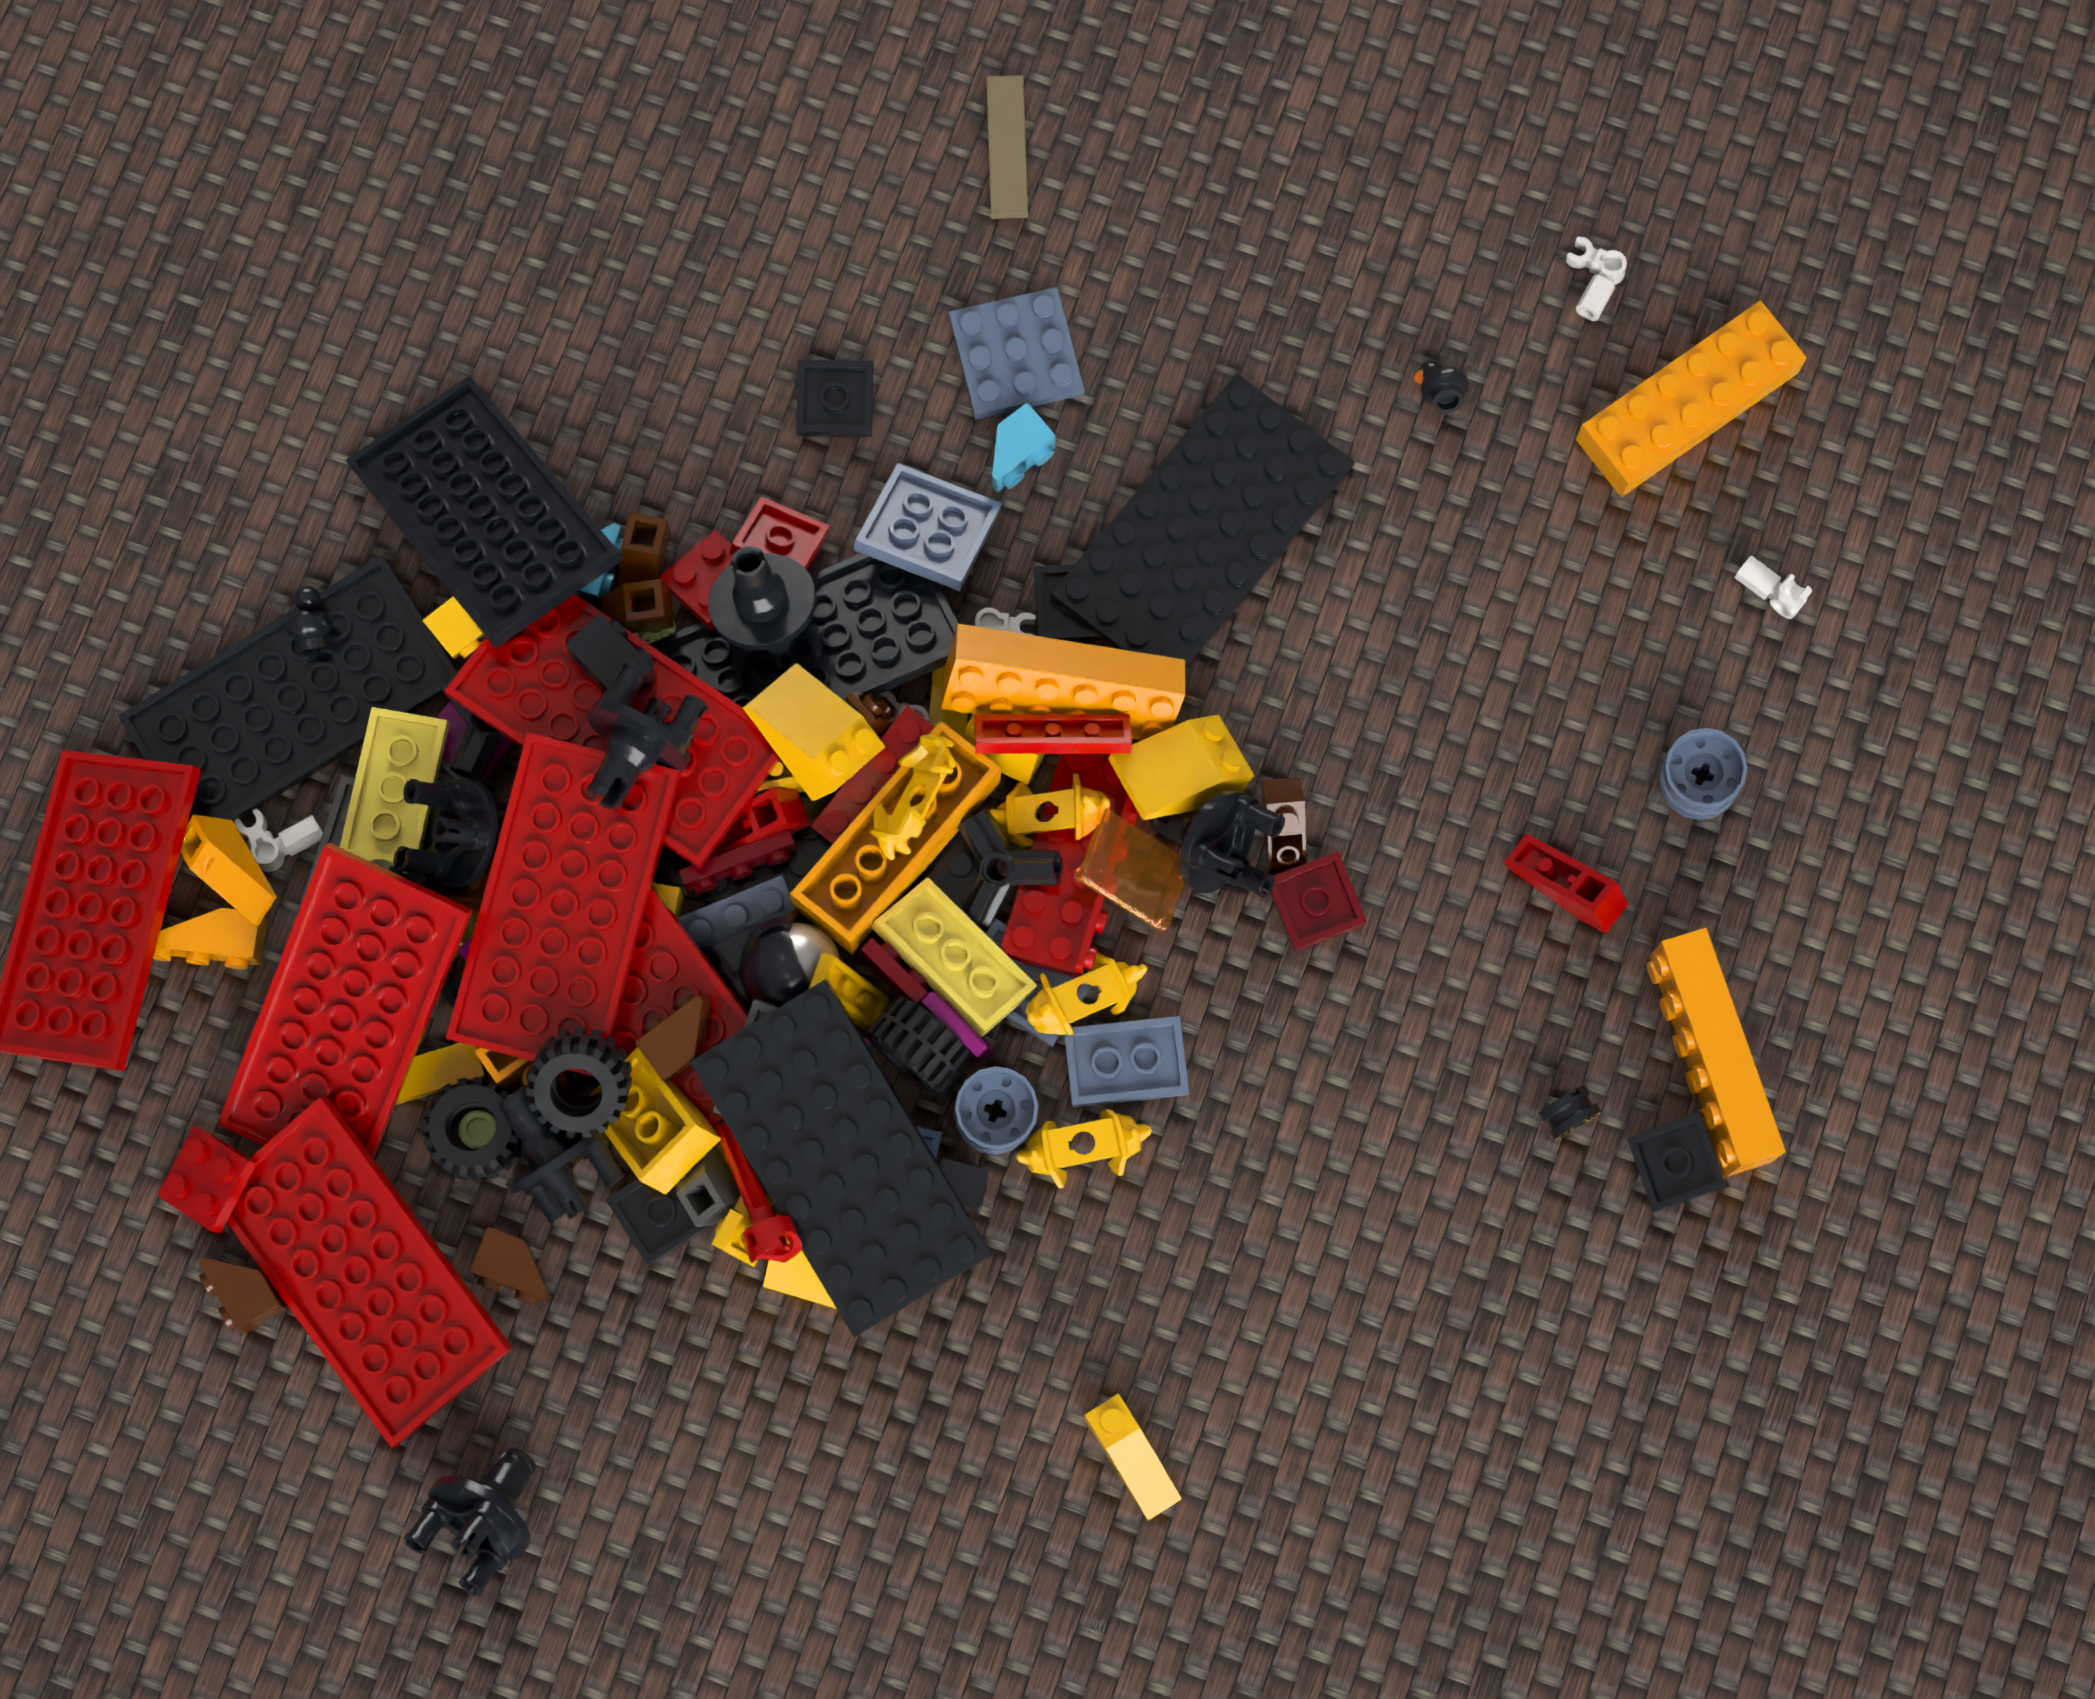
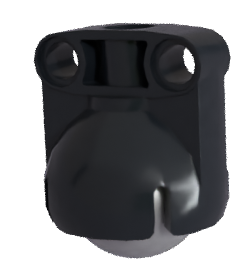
[699,910,840,1014]

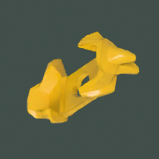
[870,734,956,860]
[989,774,1111,847]
[1026,952,1147,1035]
[1016,1109,1152,1188]

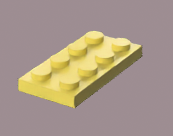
[340,707,450,862]
[871,877,1038,1038]

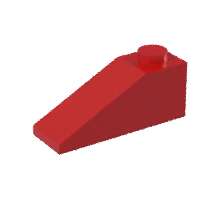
[692,787,811,865]
[1504,833,1628,934]

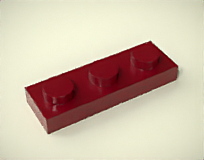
[679,829,796,894]

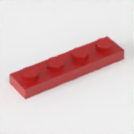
[811,705,935,844]
[974,714,1132,754]

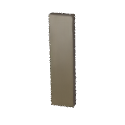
[987,75,1028,219]

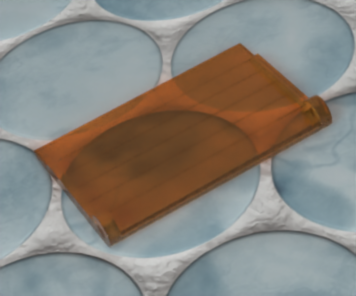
[1074,808,1185,934]

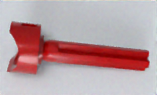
[715,1122,802,1263]

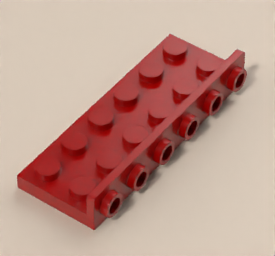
[1000,754,1139,978]

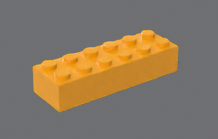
[1576,300,1807,498]
[941,623,1185,740]
[790,721,1001,954]
[1647,928,1786,1177]

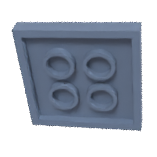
[949,287,1084,420]
[854,463,1002,591]

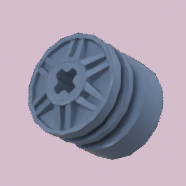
[1659,728,1748,820]
[953,1066,1039,1155]

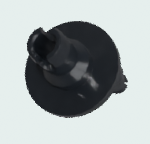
[708,546,817,670]
[586,662,708,810]
[393,778,504,888]
[1150,789,1285,898]
[498,1085,627,1223]
[403,1447,537,1597]

